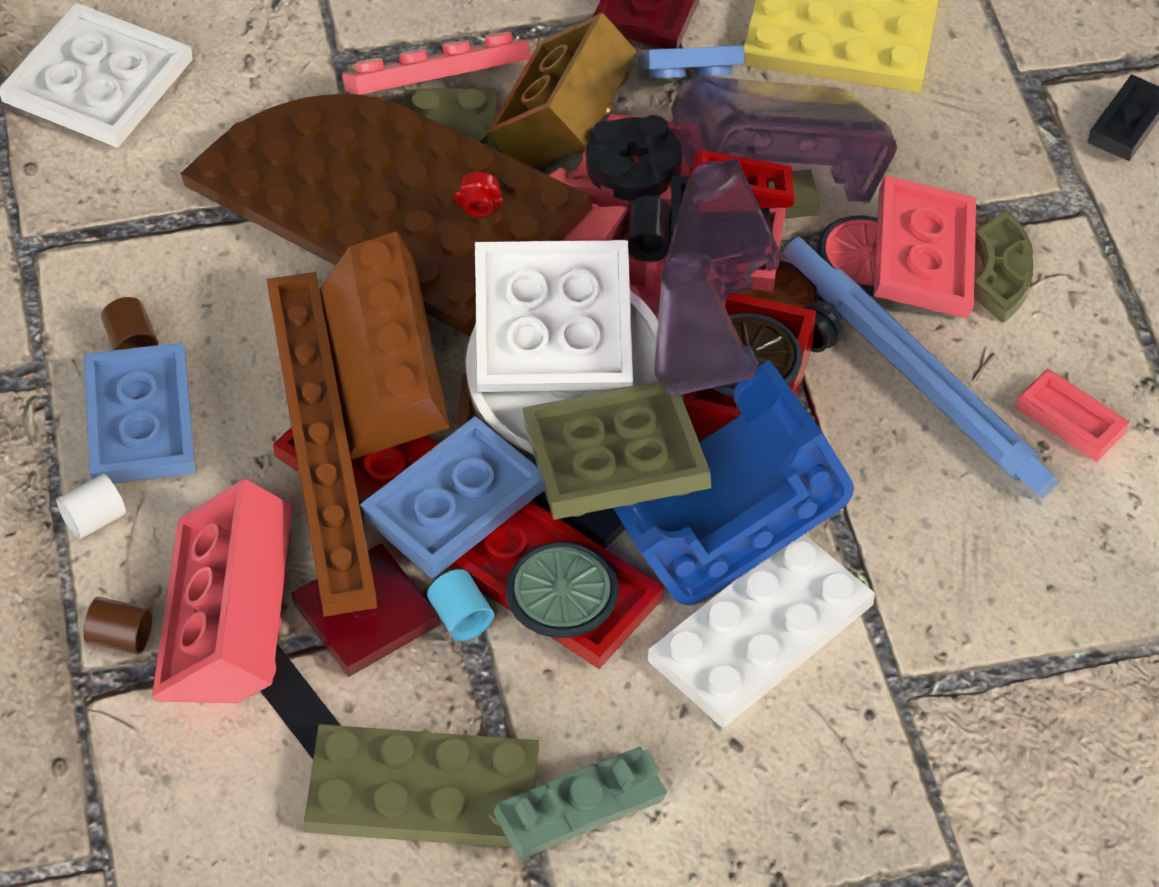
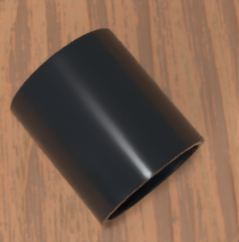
[626,196,671,262]

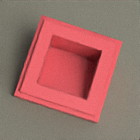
[562,206,627,241]

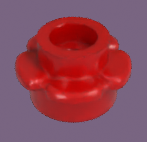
[454,173,503,217]

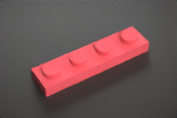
[342,32,531,95]

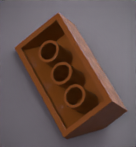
[319,231,450,459]

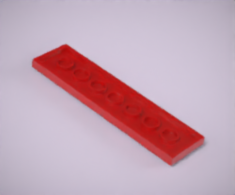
[273,427,664,669]

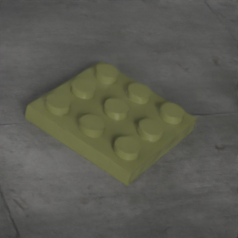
[523,378,711,520]

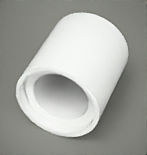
[56,474,126,540]

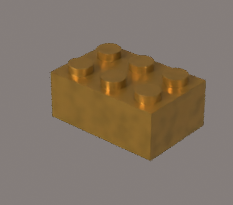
[486,13,638,168]

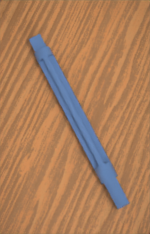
[782,236,1060,499]

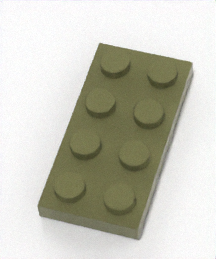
[304,724,539,848]

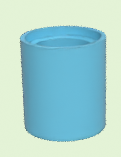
[427,569,495,641]

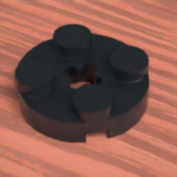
[586,115,682,201]

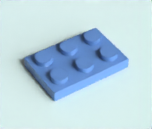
[638,45,745,78]
[84,342,196,483]
[360,416,544,579]

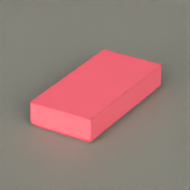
[1015,368,1129,462]

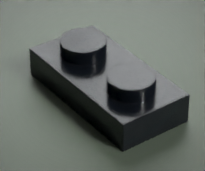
[1087,74,1159,162]

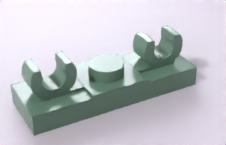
[493,746,668,860]

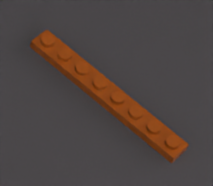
[267,272,377,617]

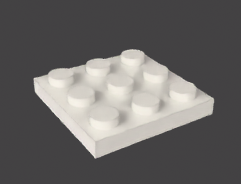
[0,2,193,148]
[475,240,633,392]

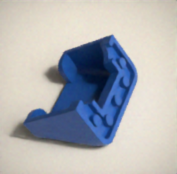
[614,360,854,605]

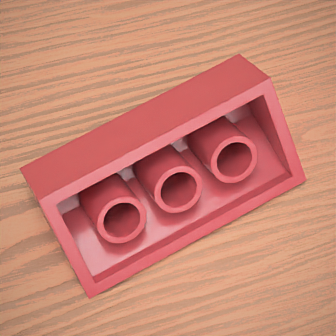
[152,478,293,704]

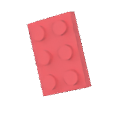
[874,175,976,318]

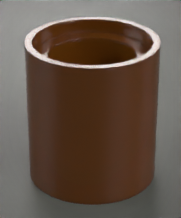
[101,297,158,350]
[84,596,152,655]

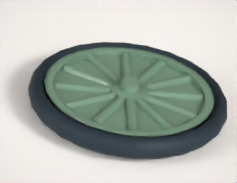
[505,542,619,638]

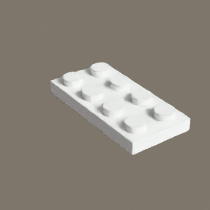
[647,534,875,729]

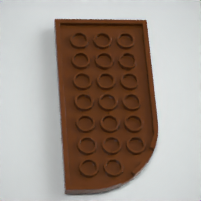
[180,94,593,336]

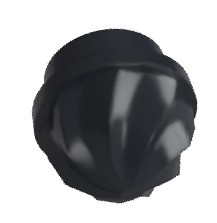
[802,301,843,352]

